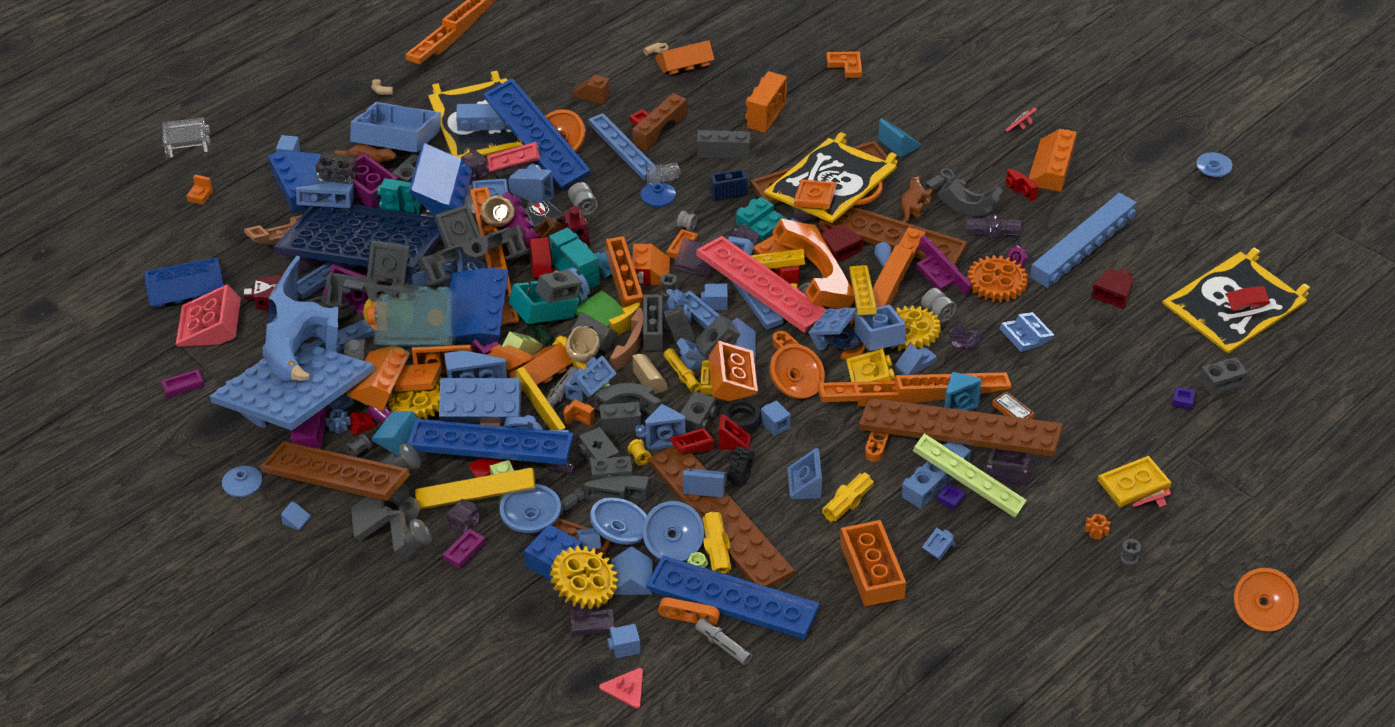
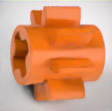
[1084,514,1111,540]

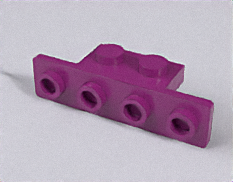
[916,235,971,296]

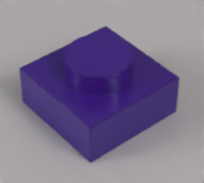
[1172,387,1195,409]
[937,484,965,510]

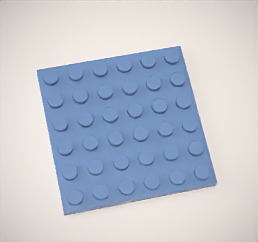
[210,342,375,430]

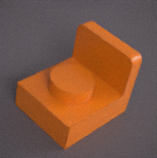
[186,175,213,204]

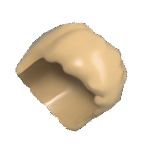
[481,195,514,227]
[565,326,600,362]

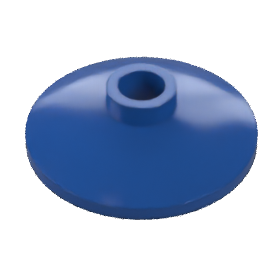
[641,182,676,207]

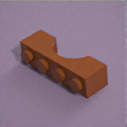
[632,93,687,151]

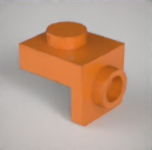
[563,399,595,426]

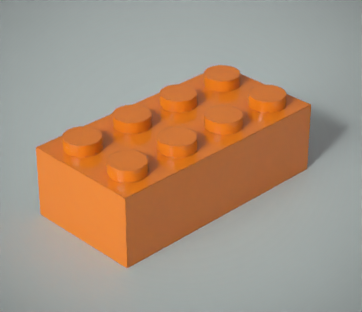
[840,520,906,607]

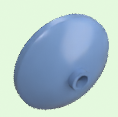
[500,484,561,533]
[590,498,647,545]
[642,501,704,561]

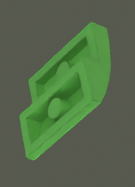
[575,291,622,327]

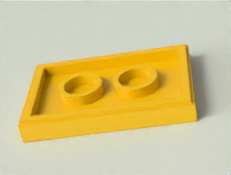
[1097,456,1171,507]

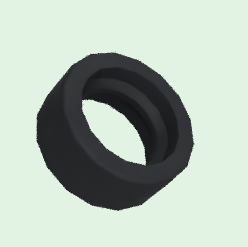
[723,399,760,434]

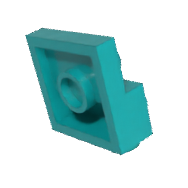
[377,178,422,214]
[736,197,787,241]

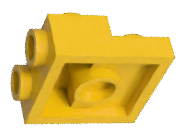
[846,348,895,382]

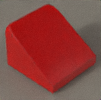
[348,412,376,435]

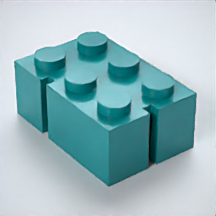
[549,227,600,290]
[508,281,580,324]

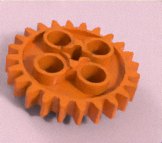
[967,255,1028,303]

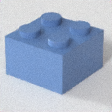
[855,305,906,351]

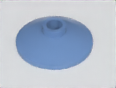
[1196,152,1232,177]
[222,466,263,497]

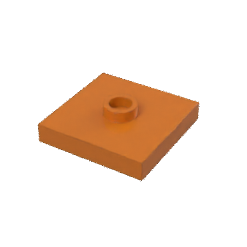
[794,180,836,209]
[395,363,443,392]

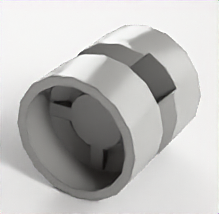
[568,182,598,216]
[921,288,957,323]

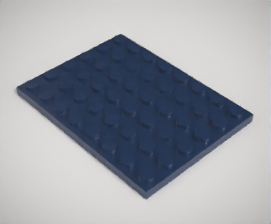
[274,204,442,274]

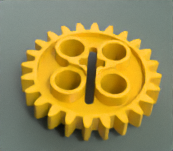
[891,305,941,351]
[388,376,442,420]
[550,545,618,609]

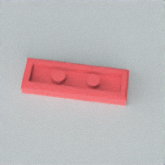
[487,142,540,174]

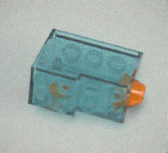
[366,287,455,346]

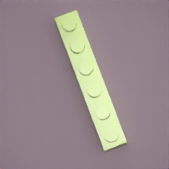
[913,433,1027,518]

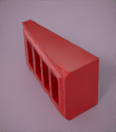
[670,428,714,453]

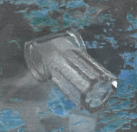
[646,162,681,186]

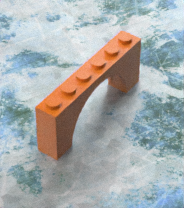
[772,219,855,309]

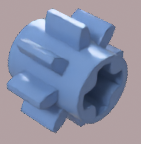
[325,409,351,434]

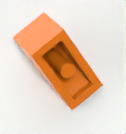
[487,344,533,371]

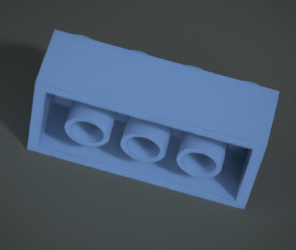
[439,378,522,423]

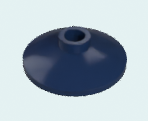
[824,326,861,349]

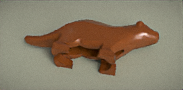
[334,144,396,166]
[900,175,933,223]

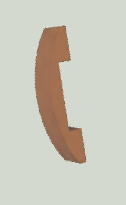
[244,215,302,244]
[610,307,643,372]

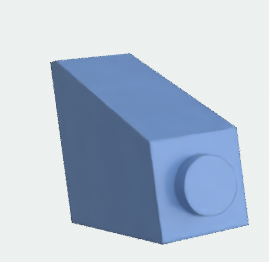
[508,169,554,204]

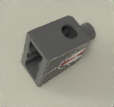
[525,200,562,230]

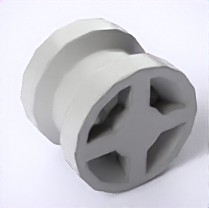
[677,211,697,232]

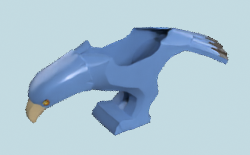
[262,256,338,381]

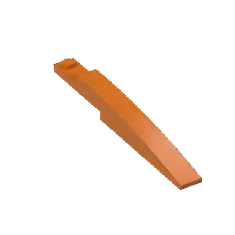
[405,0,495,64]
[470,187,519,325]
[841,227,926,360]
[818,372,1011,407]

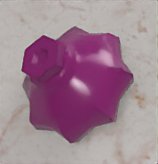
[1006,245,1028,266]

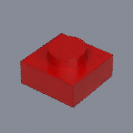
[629,109,649,126]

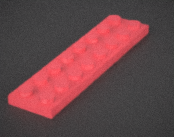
[696,236,826,333]

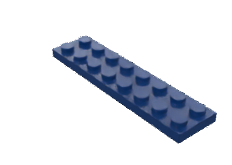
[483,78,591,191]
[407,419,573,465]
[647,555,819,640]

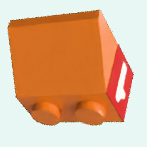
[632,244,670,285]

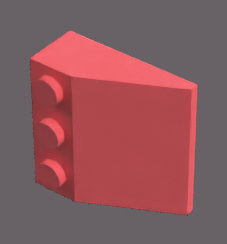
[176,284,241,347]

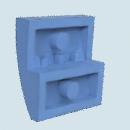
[999,312,1055,352]

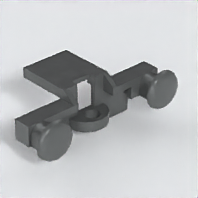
[417,204,530,288]
[321,240,441,322]
[351,443,432,559]

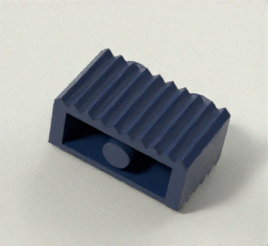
[709,169,748,201]

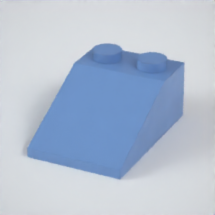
[444,350,507,378]

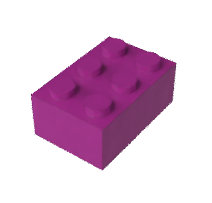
[337,153,398,208]

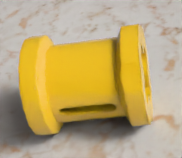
[627,439,651,466]

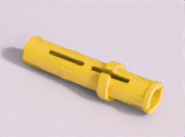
[663,348,701,392]

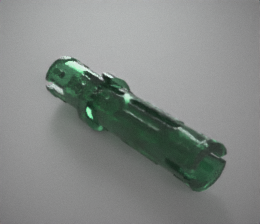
[517,313,555,347]

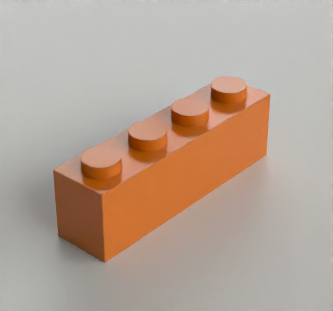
[605,236,643,308]

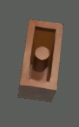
[572,75,610,104]

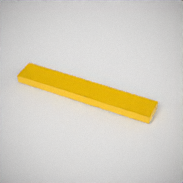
[849,265,877,315]
[415,468,536,510]

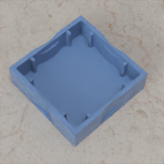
[350,102,441,152]

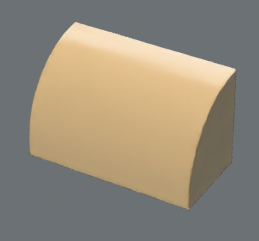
[632,354,668,394]

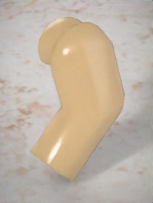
[643,43,669,56]
[371,79,393,95]

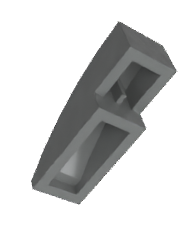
[584,476,649,502]

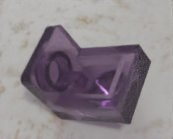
[729,223,760,246]
[948,321,982,348]

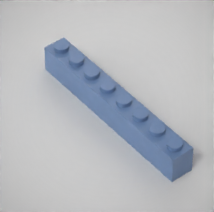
[1030,193,1137,288]

